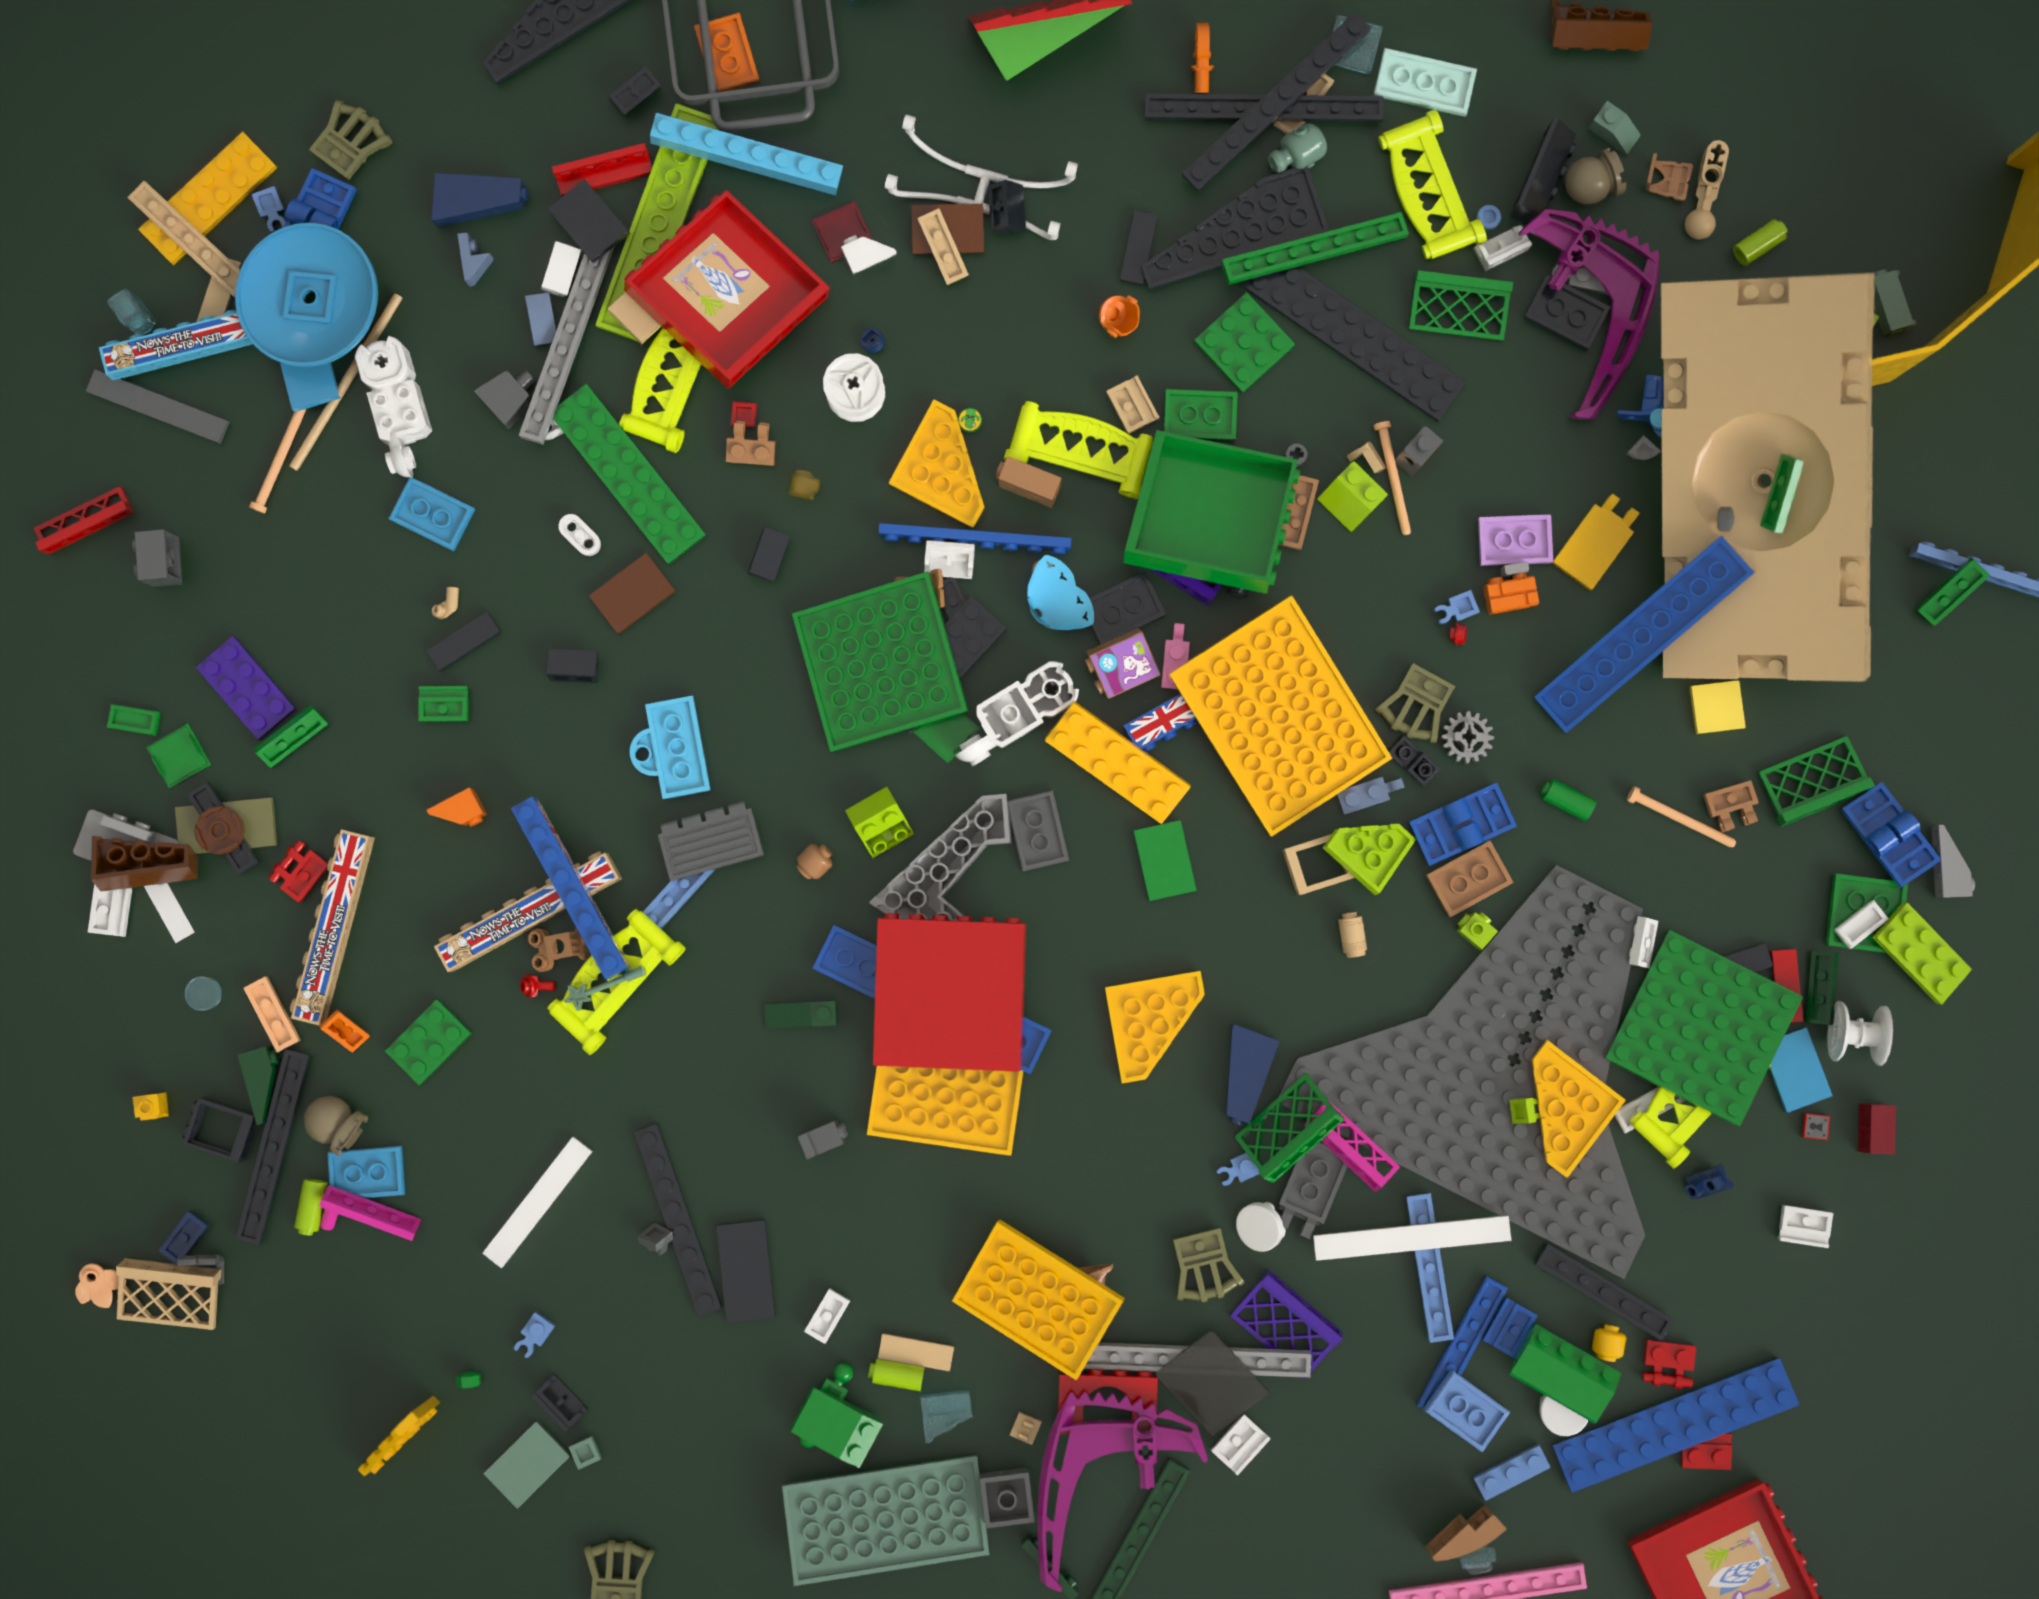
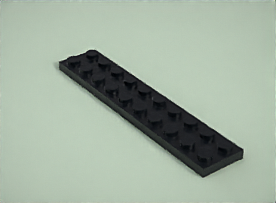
[1242,266,1466,422]

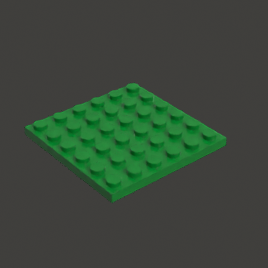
[792,571,969,752]
[1604,930,1803,1127]

